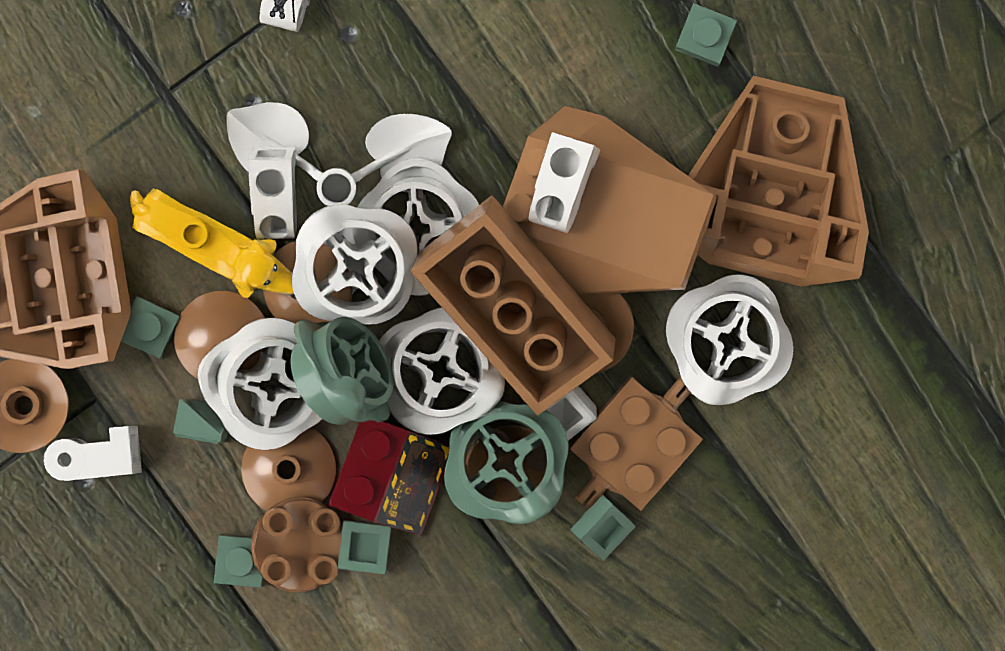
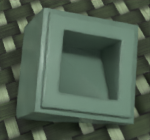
[173,399,229,444]

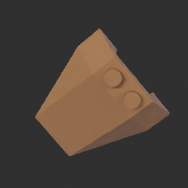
[688,76,869,287]
[503,106,717,295]
[0,169,132,369]

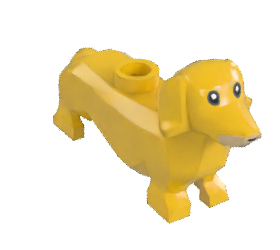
[130,188,294,298]

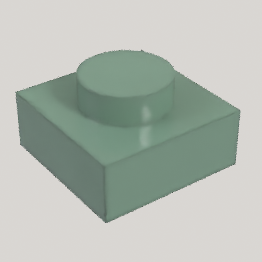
[675,3,737,67]
[121,296,180,359]
[570,495,636,561]
[338,520,392,574]
[214,534,264,588]

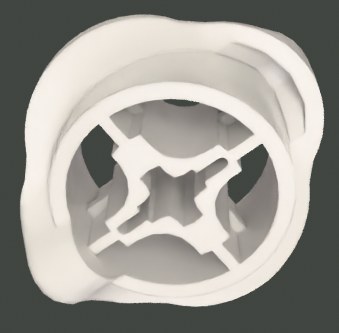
[352,157,479,296]
[292,204,417,324]
[666,275,793,405]
[379,308,505,435]
[198,318,322,450]

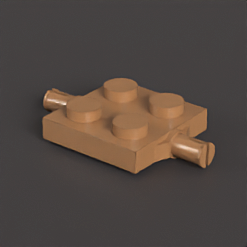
[568,376,703,511]

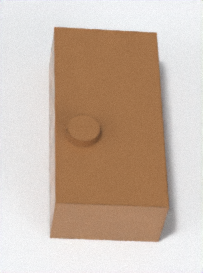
[411,195,616,416]

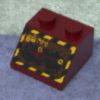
[328,420,450,536]

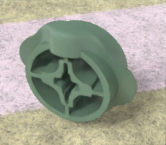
[291,317,394,425]
[444,401,568,524]

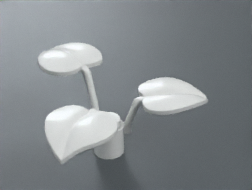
[227,102,452,294]

